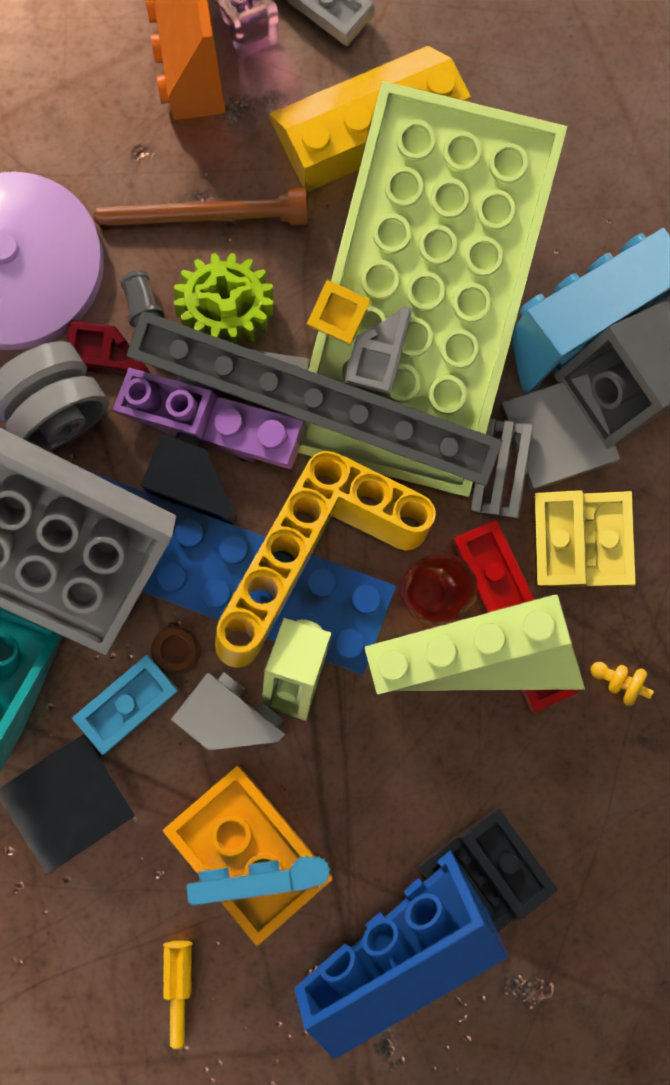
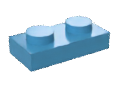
[72,654,180,755]

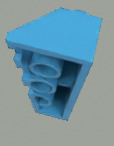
[511,227,670,394]

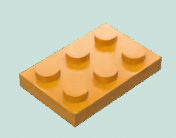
[162,765,333,946]

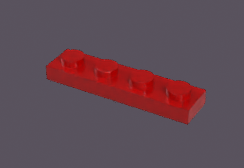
[452,519,579,713]

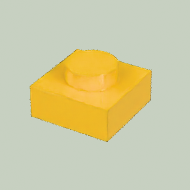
[307,280,371,346]

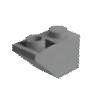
[171,672,286,750]

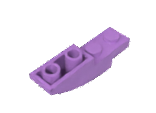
[113,368,307,470]

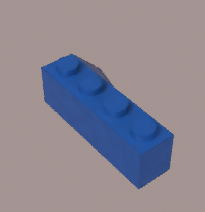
[294,850,509,1059]

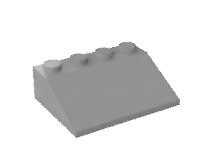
[0,428,176,655]

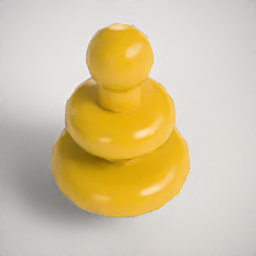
[590,662,654,706]

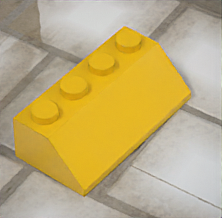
[269,46,471,193]

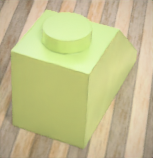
[262,618,331,721]

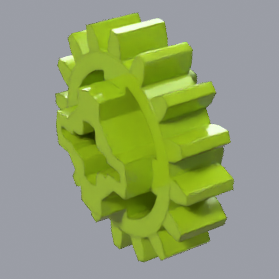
[174,253,274,345]

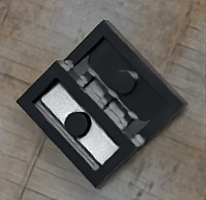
[0,734,135,876]
[415,808,558,932]

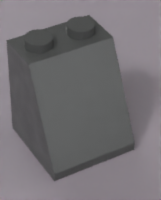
[554,298,670,449]

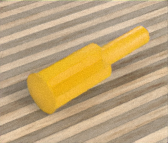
[163,940,193,1050]

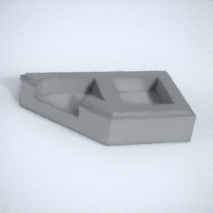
[344,306,413,396]

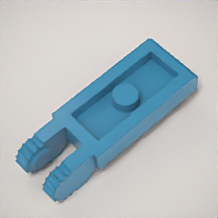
[186,855,331,906]

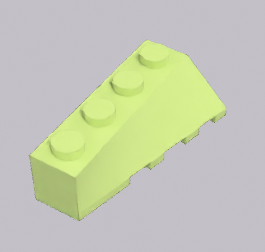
[364,594,585,695]

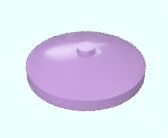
[0,172,104,350]

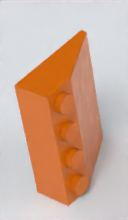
[145,0,226,120]

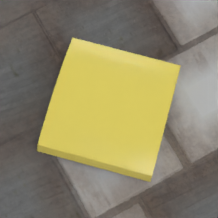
[535,490,636,587]

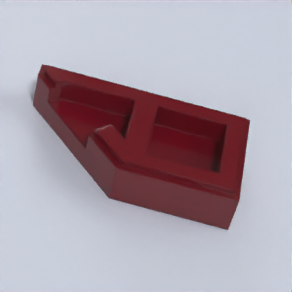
[66,320,150,376]

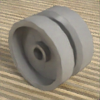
[0,341,110,452]

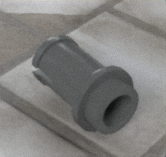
[120,271,164,328]

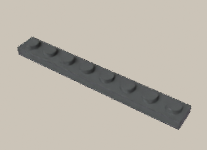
[126,311,503,486]

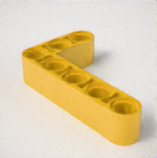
[215,451,436,668]

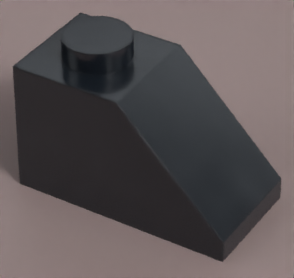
[141,432,237,525]

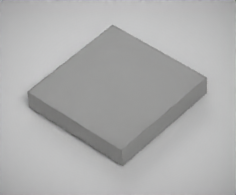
[499,374,620,491]

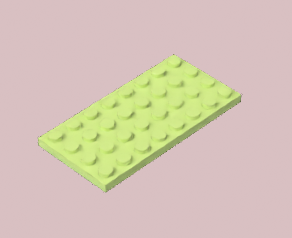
[296,81,568,497]

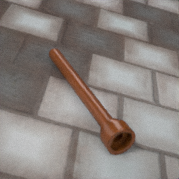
[94,187,309,226]

